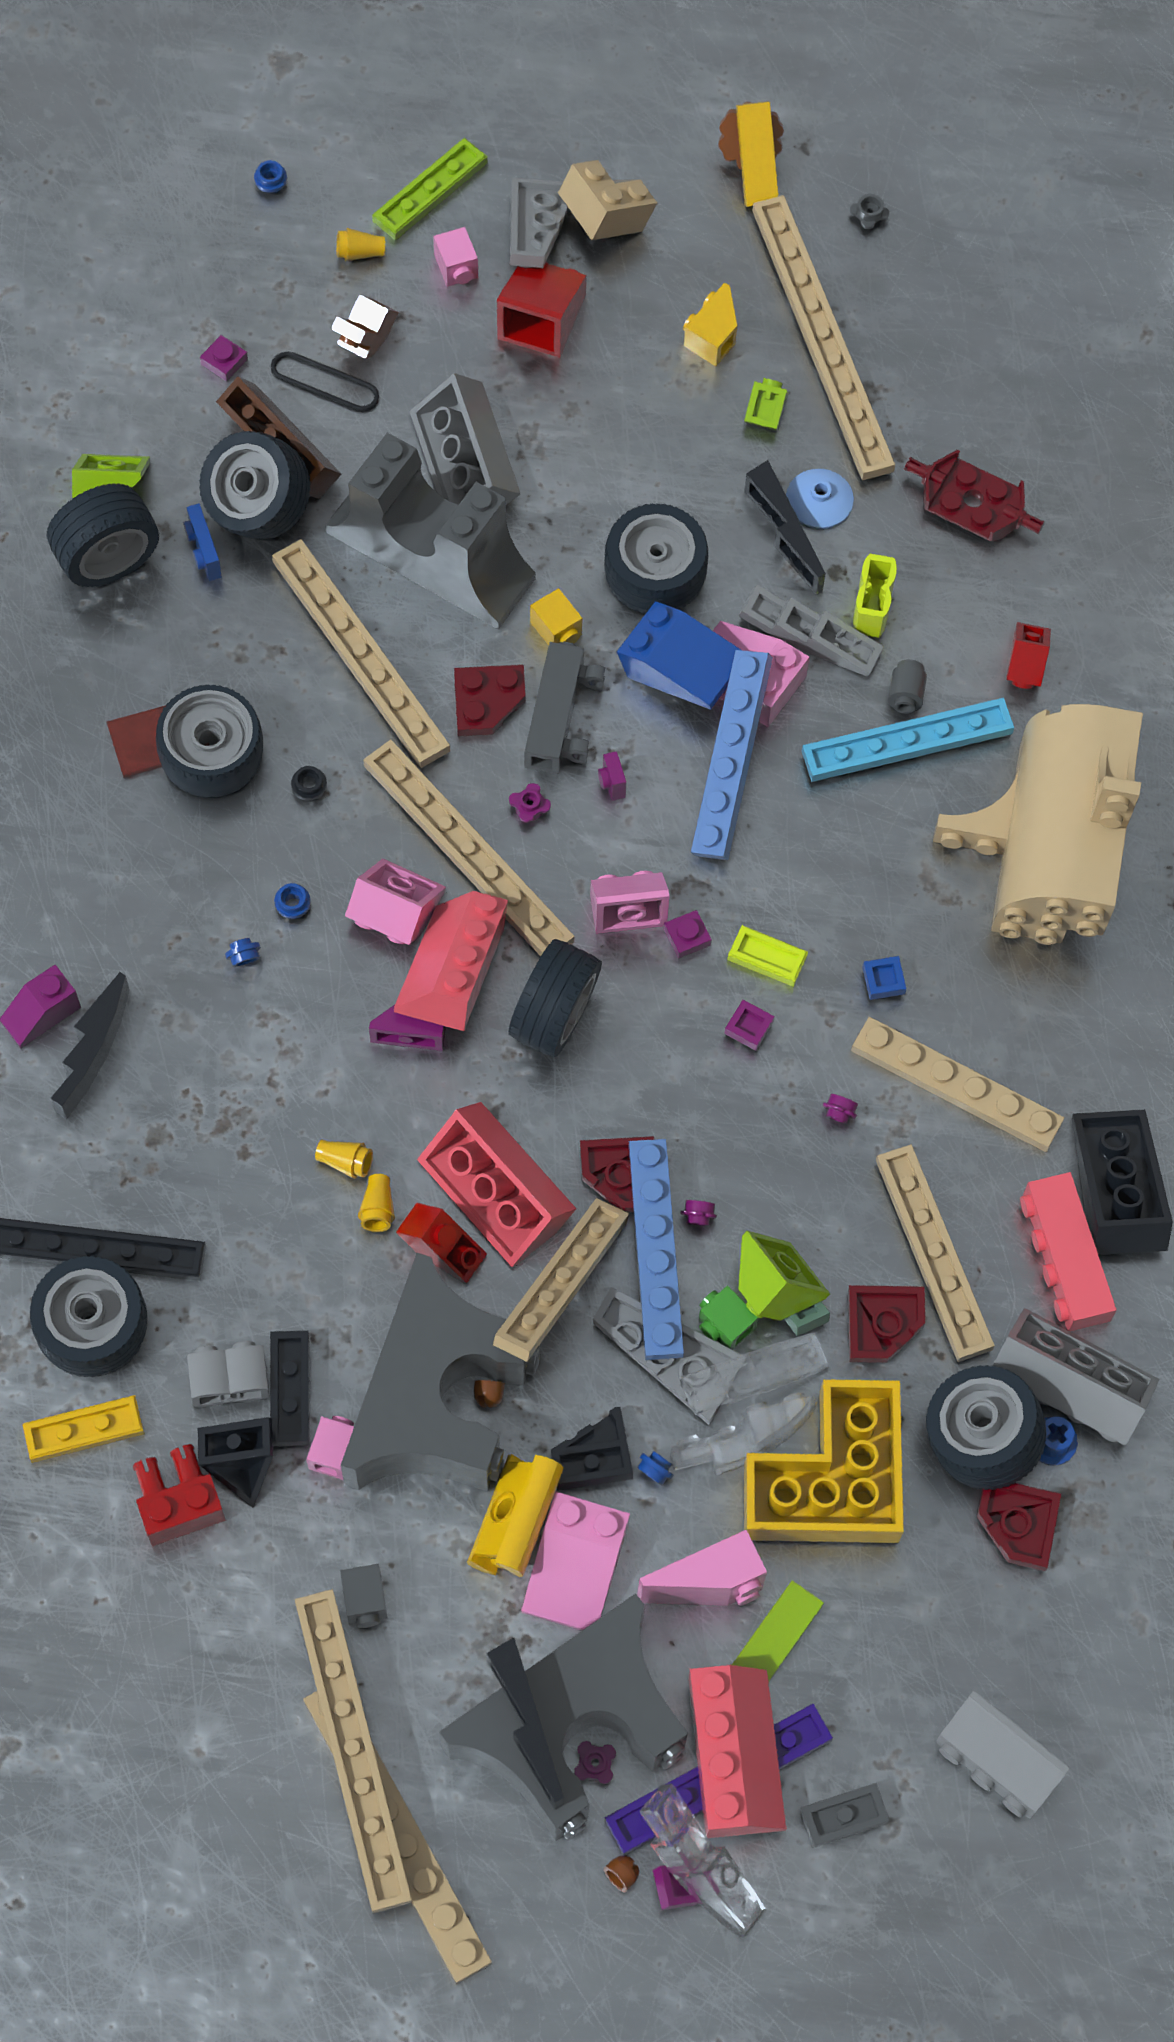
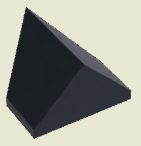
[198,1417,273,1508]

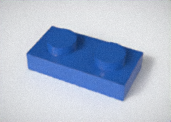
[183,503,222,581]

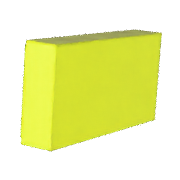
[727,925,808,987]

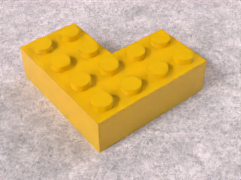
[744,1379,904,1543]

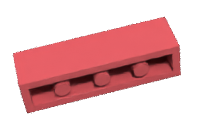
[1020,1172,1117,1332]

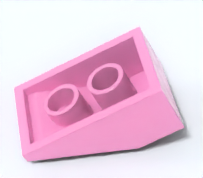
[713,621,810,727]
[521,1491,630,1631]
[637,1530,767,1606]

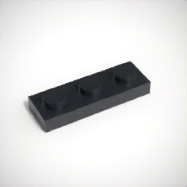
[270,1330,310,1446]

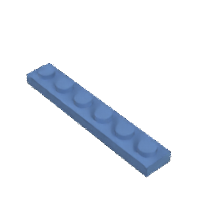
[691,650,773,860]
[629,1139,684,1360]

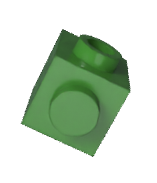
[698,1285,759,1350]

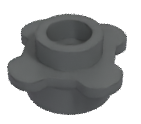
[850,194,889,229]

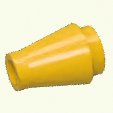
[336,228,385,261]
[315,1139,373,1179]
[358,1174,395,1232]

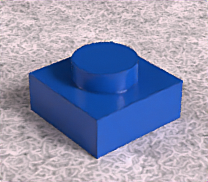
[862,956,907,1000]

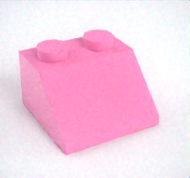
[345,858,446,945]
[590,871,670,934]

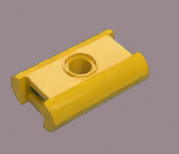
[467,1454,564,1577]

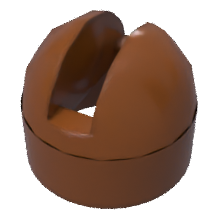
[473,1380,505,1408]
[604,1855,640,1892]

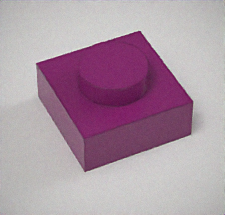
[200,335,248,382]
[598,751,626,801]
[663,910,712,959]
[724,1000,775,1051]
[653,1861,704,1910]

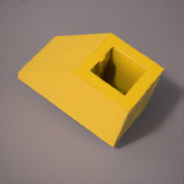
[683,282,737,367]

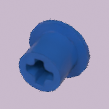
[1040,1416,1078,1466]

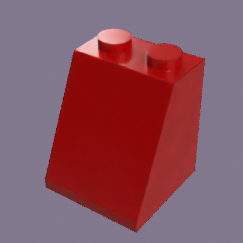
[497,262,587,358]

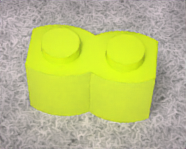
[853,553,897,638]

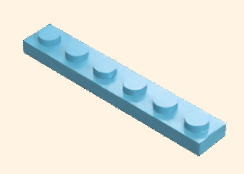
[802,698,1014,782]

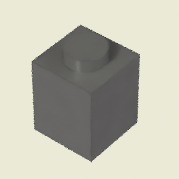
[340,1564,387,1628]

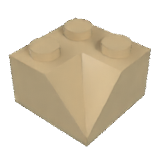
[558,160,657,240]

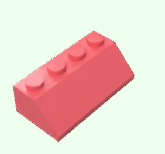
[394,891,508,1031]
[417,1102,577,1267]
[688,1665,786,1839]

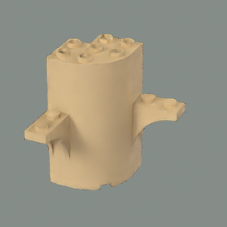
[933,704,1143,945]

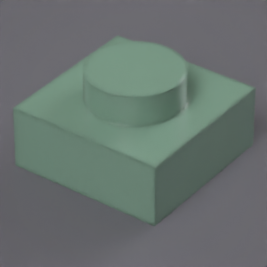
[784,1301,830,1336]

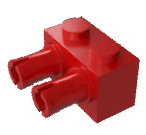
[133,1444,226,1547]

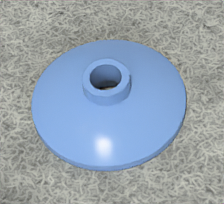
[786,469,854,529]

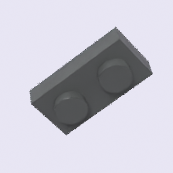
[800,1783,890,1849]

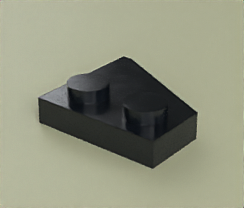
[551,1407,633,1491]

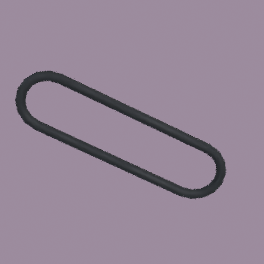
[271,351,379,411]

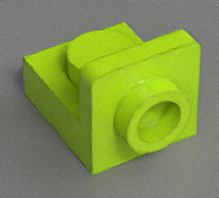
[744,378,788,431]

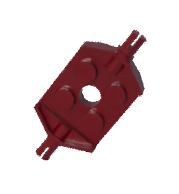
[904,450,1045,542]

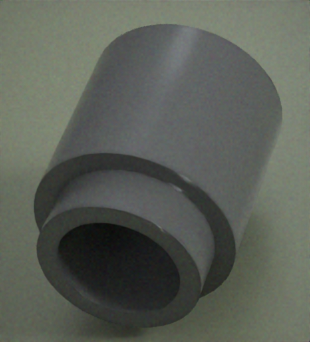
[888,659,927,714]

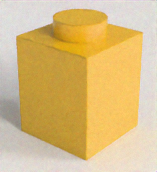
[530,588,583,646]

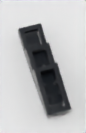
[50,972,130,1120]

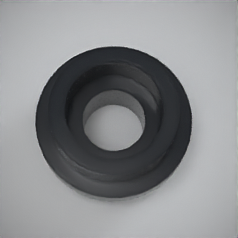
[291,766,327,801]

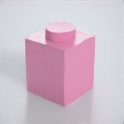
[433,227,478,287]
[306,1416,354,1480]

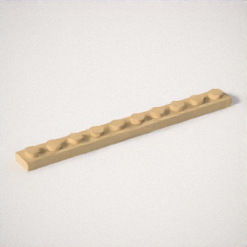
[752,195,895,481]

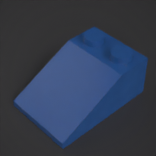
[617,601,741,710]

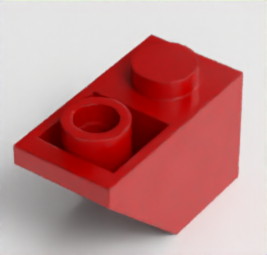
[396,1203,487,1283]

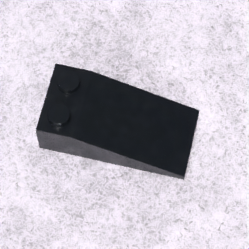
[1072,1109,1173,1255]

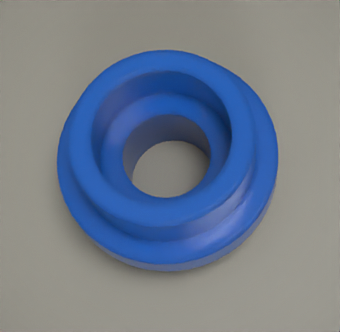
[254,160,287,193]
[274,883,311,919]
[225,938,261,967]
[637,1451,674,1485]

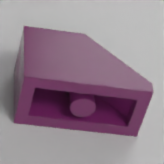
[0,964,81,1048]
[369,1005,446,1051]

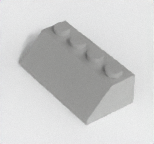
[409,373,521,505]
[993,1308,1160,1446]

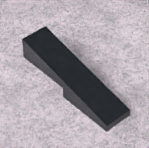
[744,460,826,595]
[486,1637,564,1810]

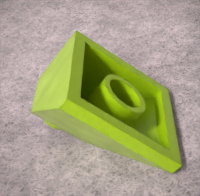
[72,454,150,498]
[738,1231,830,1321]

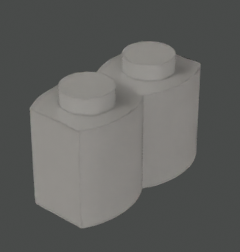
[187,1341,269,1407]

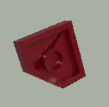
[454,664,526,736]
[580,1136,654,1213]
[848,1285,926,1363]
[977,1483,1061,1571]

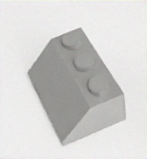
[936,1690,1070,1819]

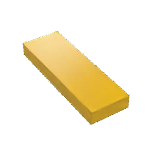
[736,101,778,206]
[22,1395,144,1463]

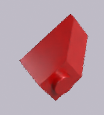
[1006,622,1051,689]

